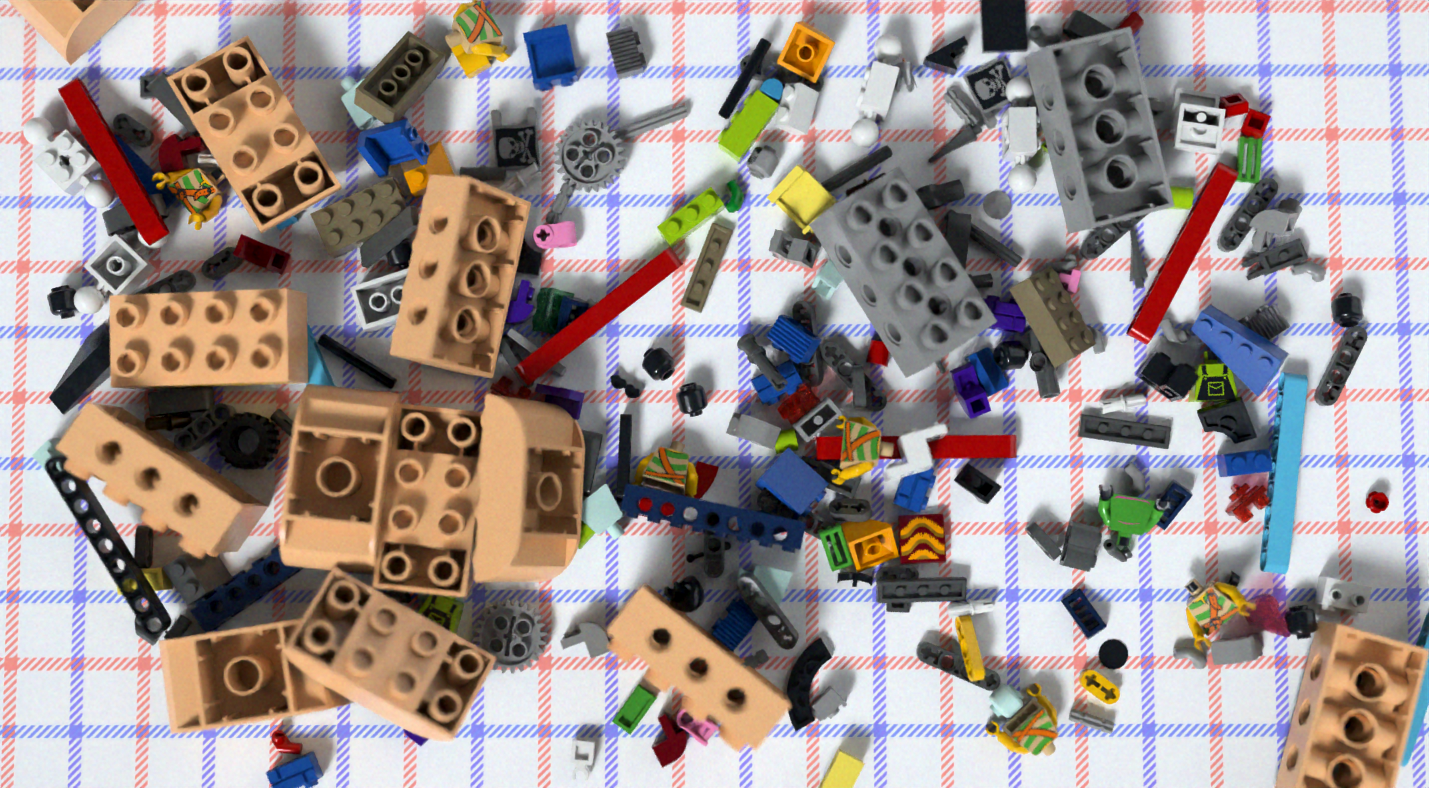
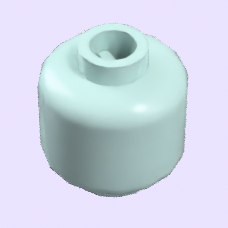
[989,684,1024,718]

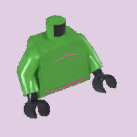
[1098,484,1171,547]

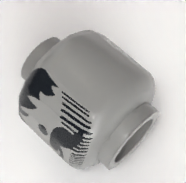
[746,145,779,180]

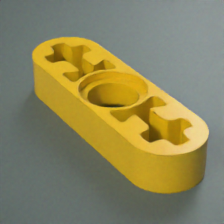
[955,615,985,681]

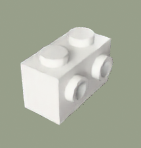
[774,83,819,135]
[1314,576,1372,617]

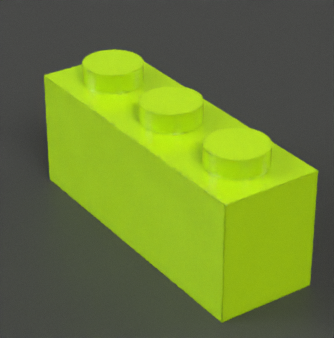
[717,89,779,163]
[657,187,724,248]

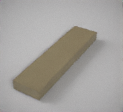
[680,222,733,313]

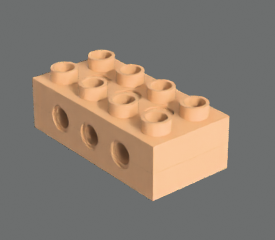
[389,174,531,379]
[56,401,268,558]
[606,583,791,753]
[1274,621,1429,788]

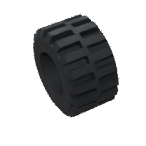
[216,412,280,470]

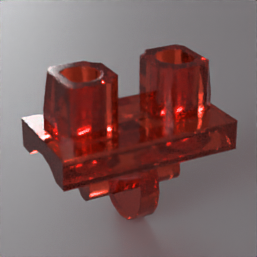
[490,375,532,400]
[777,383,820,424]
[1225,483,1270,523]

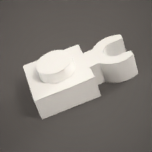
[570,739,595,781]

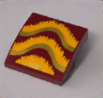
[897,514,946,564]

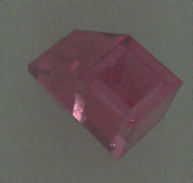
[1244,593,1291,637]

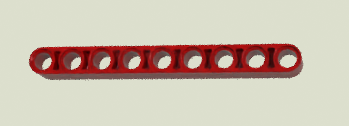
[58,77,170,246]
[1126,161,1239,345]
[514,246,684,386]
[816,435,1017,460]

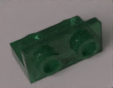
[532,288,574,335]

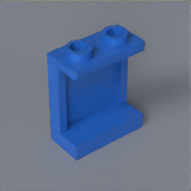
[523,24,579,91]
[356,119,430,178]
[755,447,829,520]

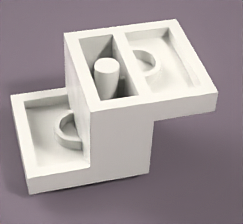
[1168,88,1226,155]
[882,422,948,482]

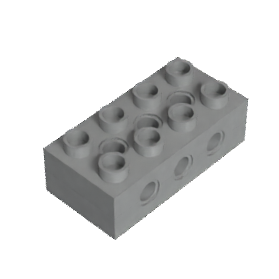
[1025,27,1175,234]
[809,167,997,378]

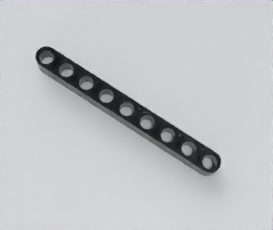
[45,455,171,635]

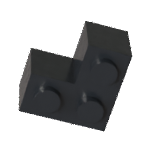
[1136,352,1200,402]

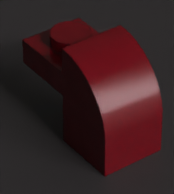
[158,134,208,174]
[233,234,291,275]
[652,712,687,768]

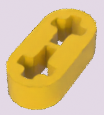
[1079,669,1120,704]

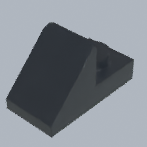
[923,36,969,75]
[954,463,1002,505]

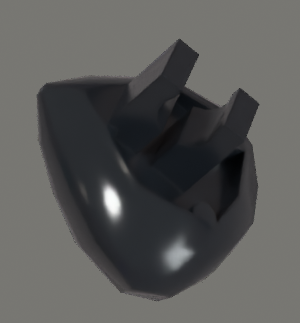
[664,575,705,613]

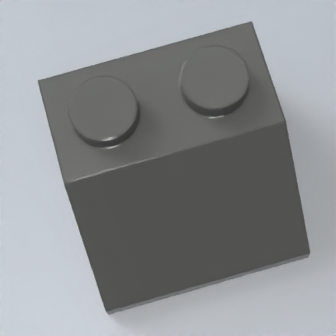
[163,552,233,606]

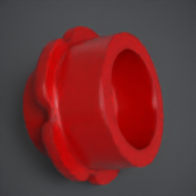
[1365,491,1389,513]

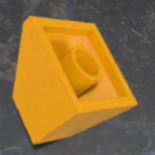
[777,21,835,83]
[401,141,455,199]
[841,519,899,573]

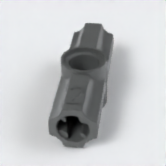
[915,179,965,211]
[1028,330,1061,399]

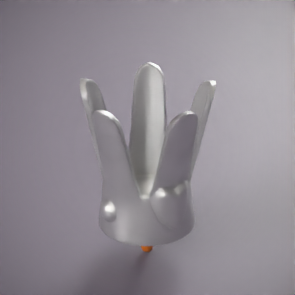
[895,58,918,93]

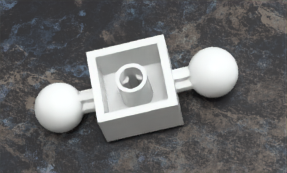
[851,34,902,148]
[1001,76,1041,193]
[23,117,115,208]
[74,232,168,315]

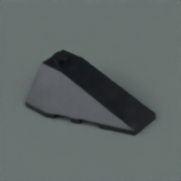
[49,323,111,415]

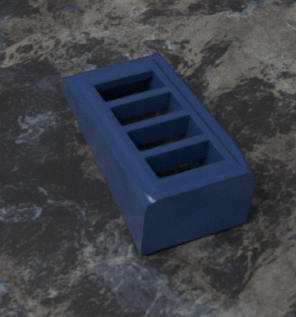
[555,295,589,335]
[1154,479,1193,530]
[1061,588,1107,640]

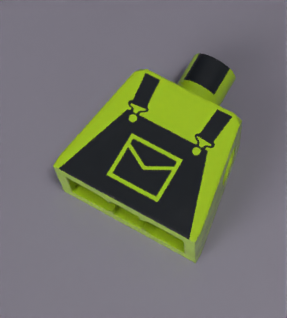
[1188,351,1238,402]
[417,594,465,635]

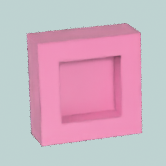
[1058,269,1081,295]

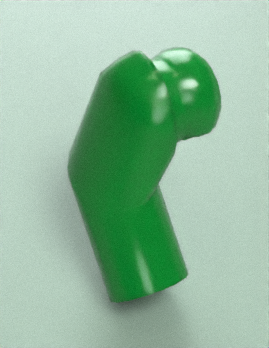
[726,179,745,213]

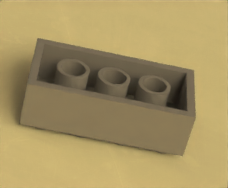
[354,31,446,124]
[310,177,408,259]
[1009,266,1096,368]

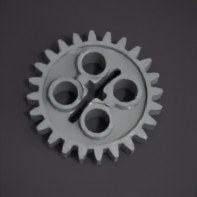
[554,119,626,193]
[473,599,548,674]

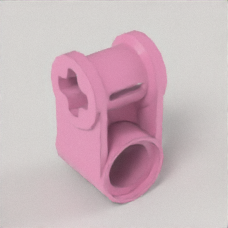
[533,221,577,249]
[677,707,719,746]

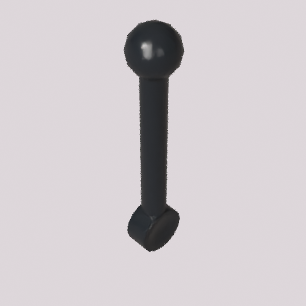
[686,541,731,563]

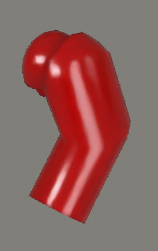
[271,730,303,755]

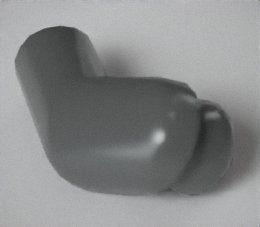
[1028,25,1060,48]
[1103,539,1133,562]
[134,618,160,646]

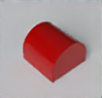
[1113,11,1144,35]
[1219,93,1249,119]
[1240,108,1271,139]
[865,340,891,368]

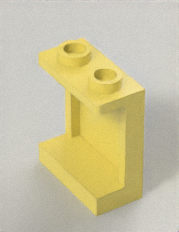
[766,164,839,235]

